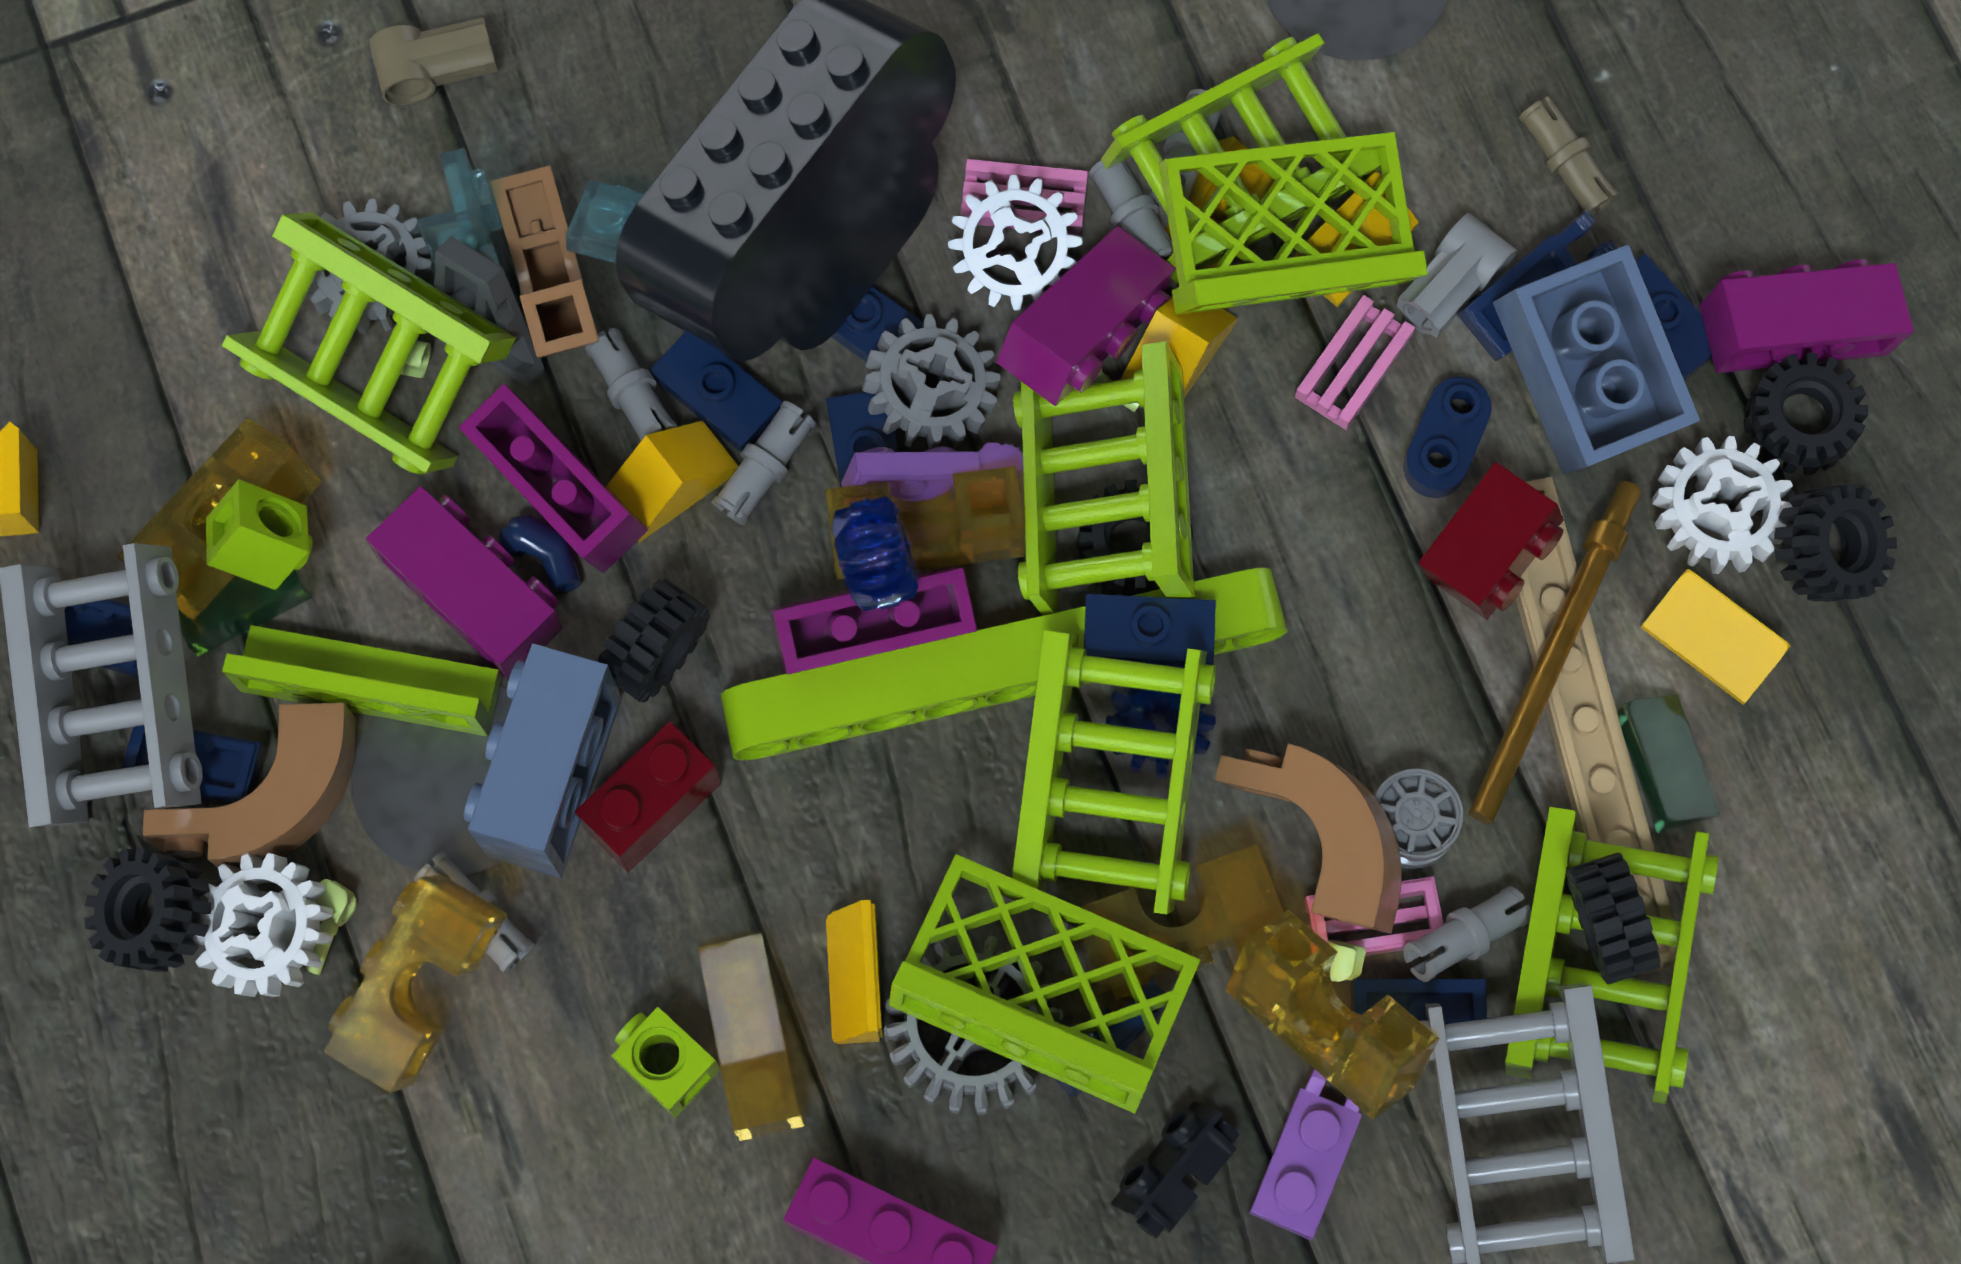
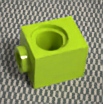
[206,479,313,590]
[611,1007,721,1119]

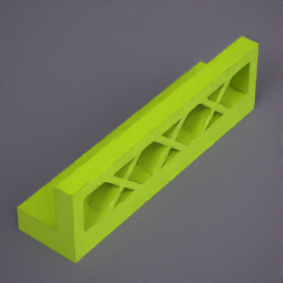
[222,625,503,737]

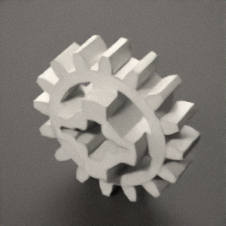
[1652,436,1793,574]
[192,853,334,997]

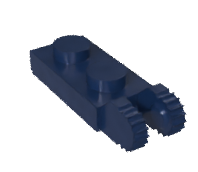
[1457,210,1618,362]

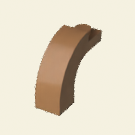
[490,165,600,359]
[143,703,357,870]
[1215,743,1402,934]

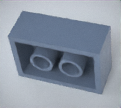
[1493,244,1700,475]
[464,643,622,879]

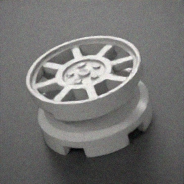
[1375,769,1463,869]

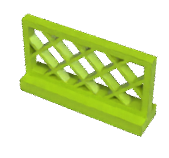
[1159,132,1428,315]
[889,854,1200,1114]

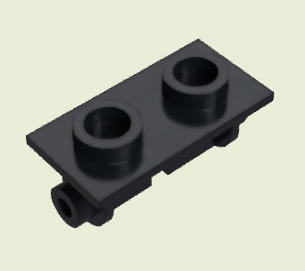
[1111,1101,1239,1239]

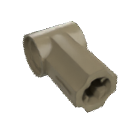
[369,17,498,106]

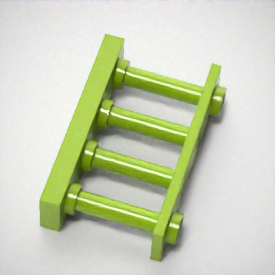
[1101,33,1381,285]
[222,212,517,475]
[1013,341,1195,616]
[1012,630,1216,915]
[1505,807,1719,1104]

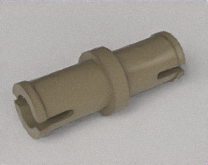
[1519,96,1620,216]

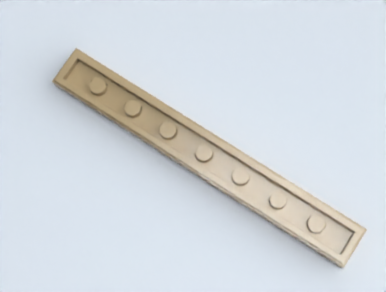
[1516,477,1676,975]

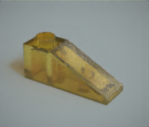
[698,933,804,1141]

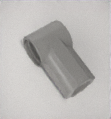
[1396,213,1518,338]

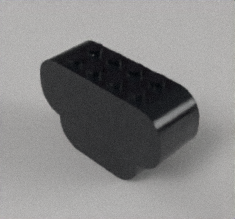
[616,0,956,361]

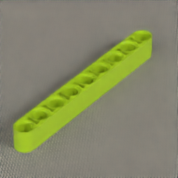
[720,568,1288,761]

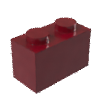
[1418,462,1564,620]
[574,721,721,873]

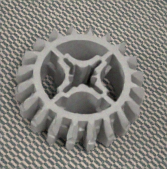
[884,934,1063,1115]

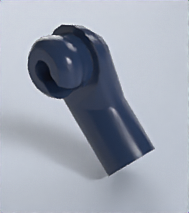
[499,515,582,594]

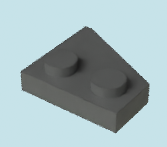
[434,236,544,388]

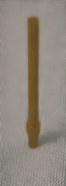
[1468,480,1642,824]

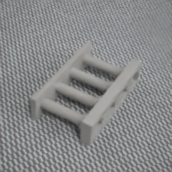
[0,543,202,827]
[1415,983,1635,1264]

